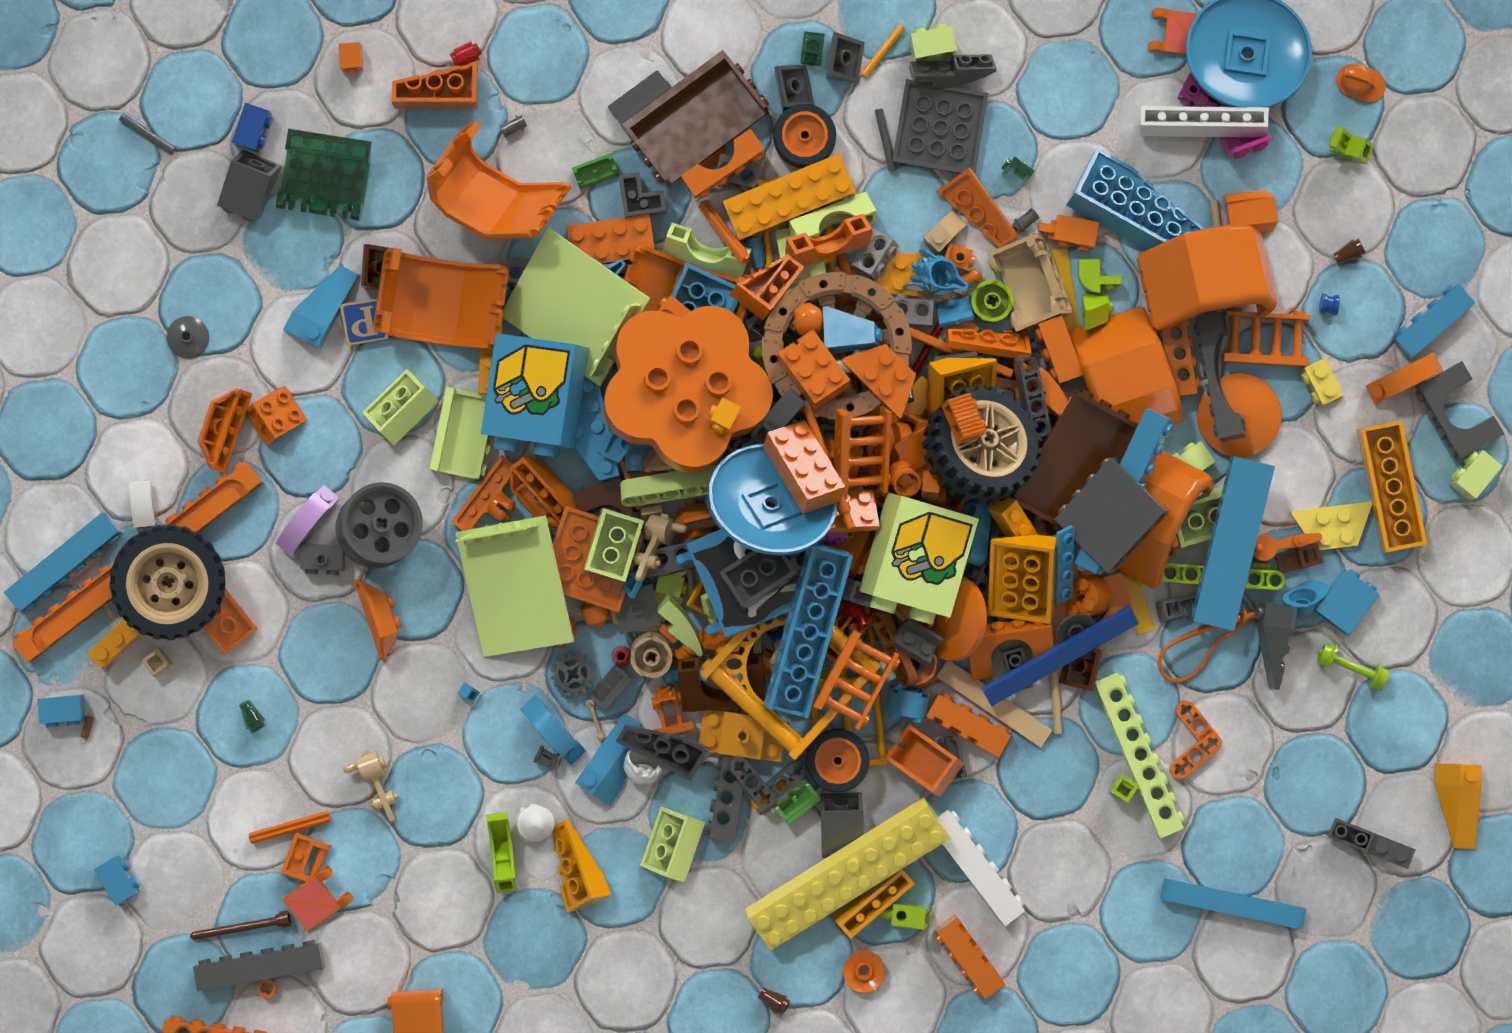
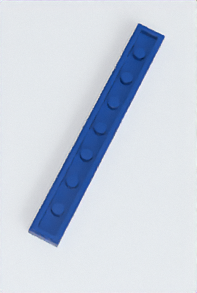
[981,605,1139,707]

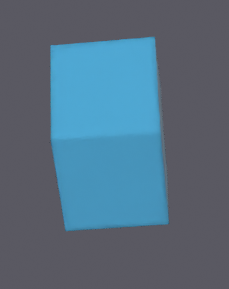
[457,682,480,703]

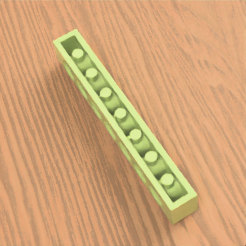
[1095,672,1185,839]

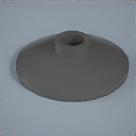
[167,316,209,358]
[1055,613,1095,644]

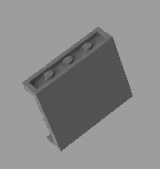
[1054,457,1171,573]

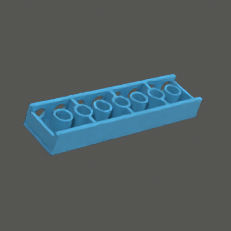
[1191,456,1275,631]
[763,544,853,718]

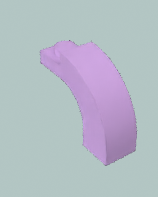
[275,485,340,557]

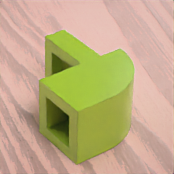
[1329,126,1374,164]
[1077,259,1121,294]

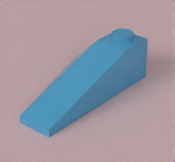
[575,713,641,806]

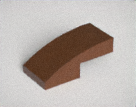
[1274,543,1323,574]

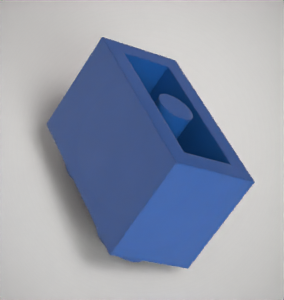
[232,103,273,153]

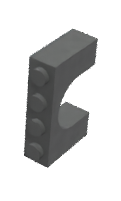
[1415,361,1504,460]

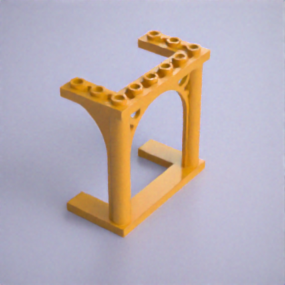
[701,612,882,761]

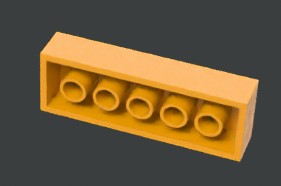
[723,153,856,242]
[1357,420,1427,553]

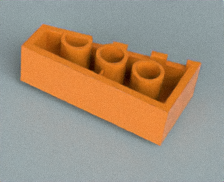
[392,61,478,109]
[934,914,1006,999]

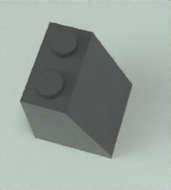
[217,150,282,221]
[820,792,864,858]

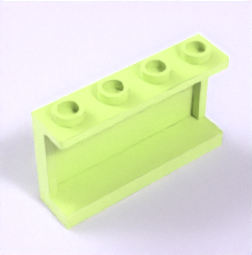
[429,387,491,480]

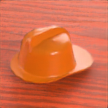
[1336,64,1386,102]

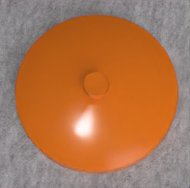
[1197,373,1281,458]
[929,576,987,660]

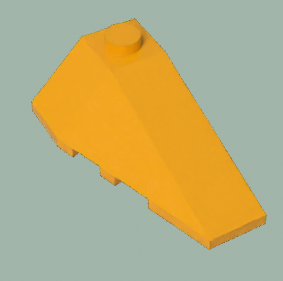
[1434,763,1482,849]
[553,819,611,913]

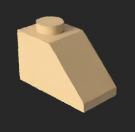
[923,210,967,255]

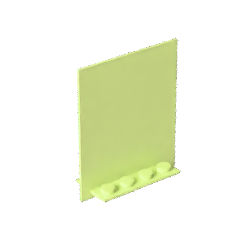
[503,228,650,386]
[455,515,574,657]

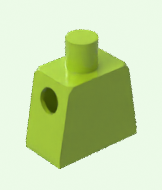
[880,903,931,930]

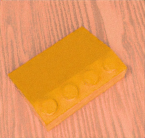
[927,358,997,418]
[988,535,1056,624]

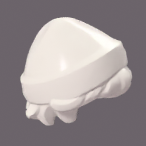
[623,750,664,785]
[513,804,555,842]

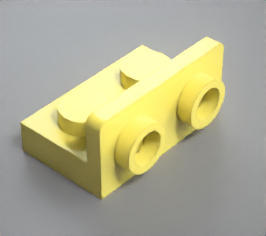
[1301,358,1344,407]

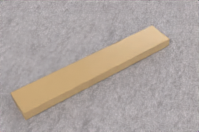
[936,660,1053,748]

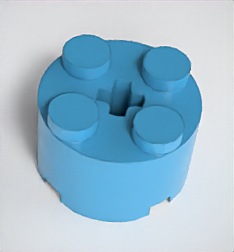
[885,685,931,723]

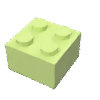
[909,24,957,62]
[1449,450,1503,500]

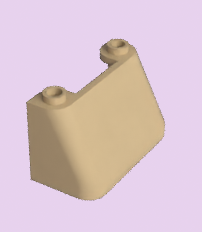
[988,234,1072,332]

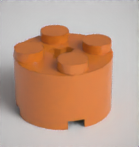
[1065,575,1112,617]

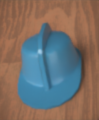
[1282,580,1329,618]

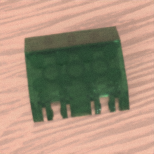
[276,129,372,221]

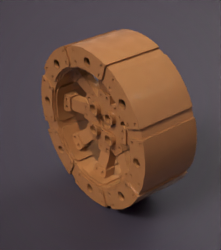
[762,272,913,424]

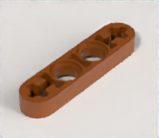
[871,610,917,687]

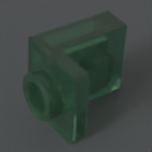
[800,31,825,66]
[1001,156,1035,180]

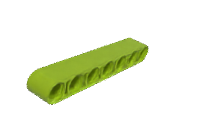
[1161,563,1285,590]

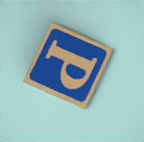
[340,298,389,346]

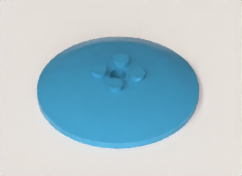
[1186,0,1312,108]
[708,444,837,555]

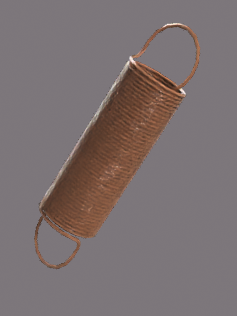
[80,710,94,744]

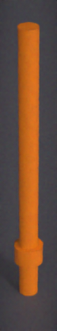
[803,406,855,530]

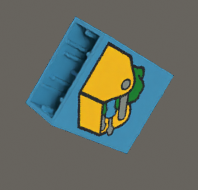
[481,333,589,458]

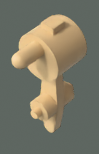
[632,514,687,582]
[343,750,399,823]

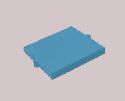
[935,295,974,327]

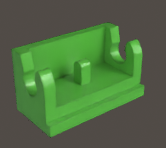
[572,153,619,190]
[773,777,821,825]

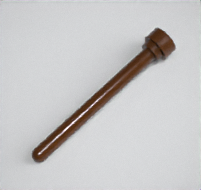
[190,910,291,940]

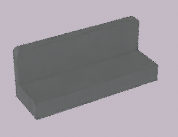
[608,70,672,127]

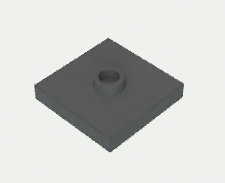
[615,584,661,634]

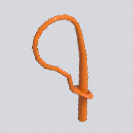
[1158,609,1256,683]

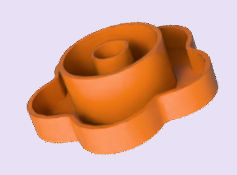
[603,306,773,473]

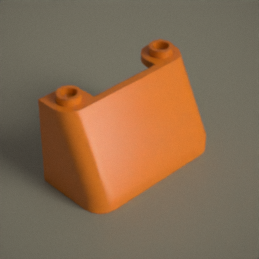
[387,988,444,1033]

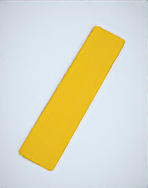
[1051,248,1080,330]
[1119,569,1154,634]

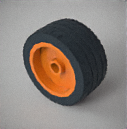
[773,104,836,168]
[806,729,870,793]

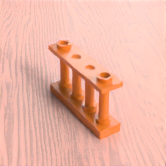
[1222,307,1311,367]
[833,406,894,497]
[812,629,900,730]

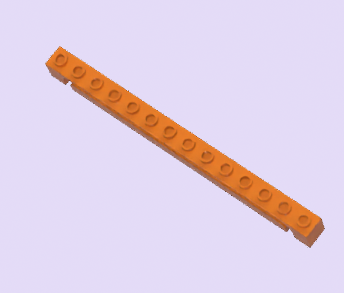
[12,461,264,663]

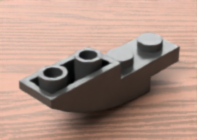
[909,54,997,88]
[750,388,806,444]
[991,616,1033,690]
[1328,818,1416,869]

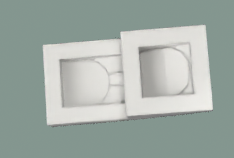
[129,481,156,528]

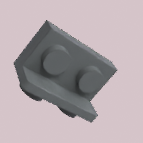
[891,618,943,666]

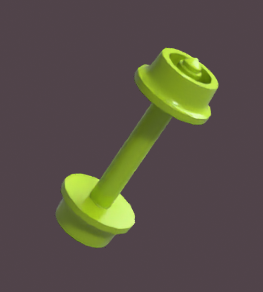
[1317,643,1390,690]

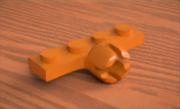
[451,455,516,531]

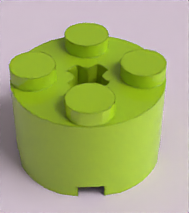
[970,280,1014,324]

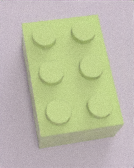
[583,508,644,582]

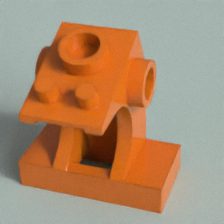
[651,686,695,734]

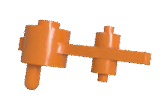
[1253,533,1322,561]

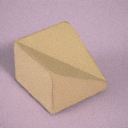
[141,648,173,677]

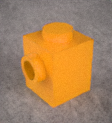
[708,397,741,434]

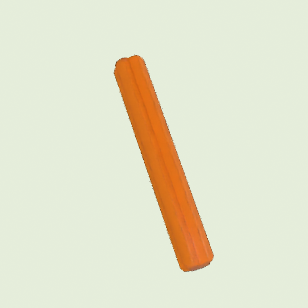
[698,200,750,264]
[249,811,331,844]

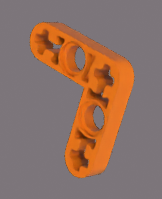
[1169,701,1222,779]

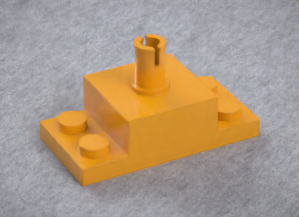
[699,710,787,762]

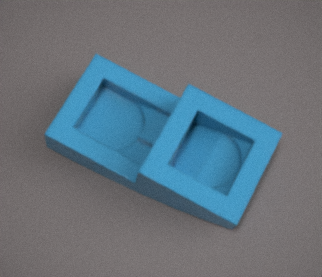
[622,565,644,599]

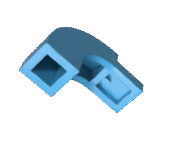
[520,695,586,765]

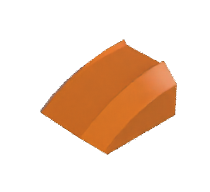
[1223,190,1278,234]

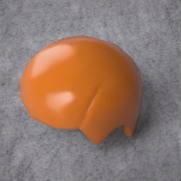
[792,303,824,336]

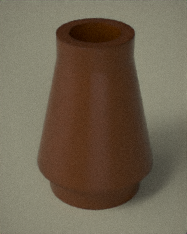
[1333,238,1366,265]
[758,987,791,1015]

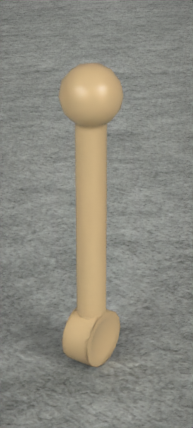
[586,699,606,741]

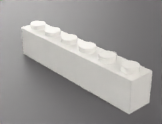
[1141,106,1269,138]
[938,809,1025,926]

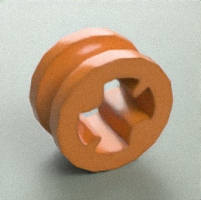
[257,979,278,998]

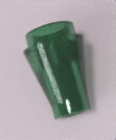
[239,700,265,733]

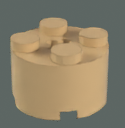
[630,631,673,678]

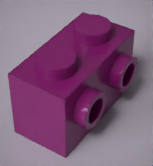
[1177,72,1222,107]

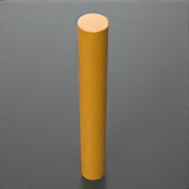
[860,24,905,78]

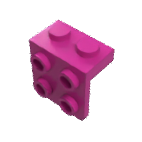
[1220,135,1272,160]

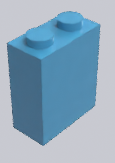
[1314,569,1379,635]

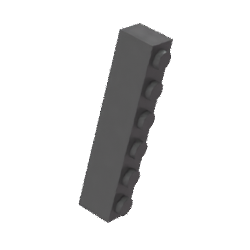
[193,940,325,992]

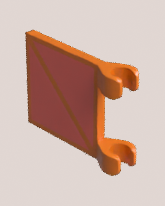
[1148,7,1197,55]
[282,866,353,932]

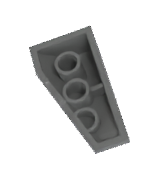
[1255,602,1297,690]
[616,724,709,781]

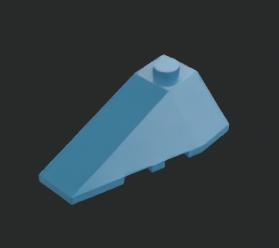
[283,265,359,349]

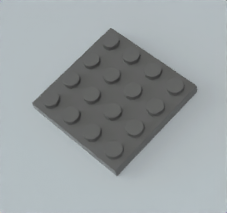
[892,79,989,174]

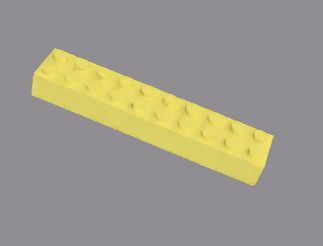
[746,797,950,951]

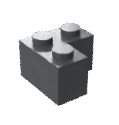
[619,172,667,217]

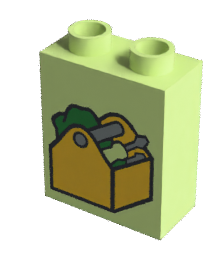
[859,493,979,625]

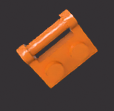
[281,832,332,881]

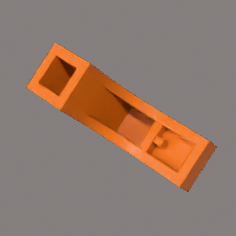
[1365,352,1443,404]

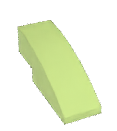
[657,593,703,657]

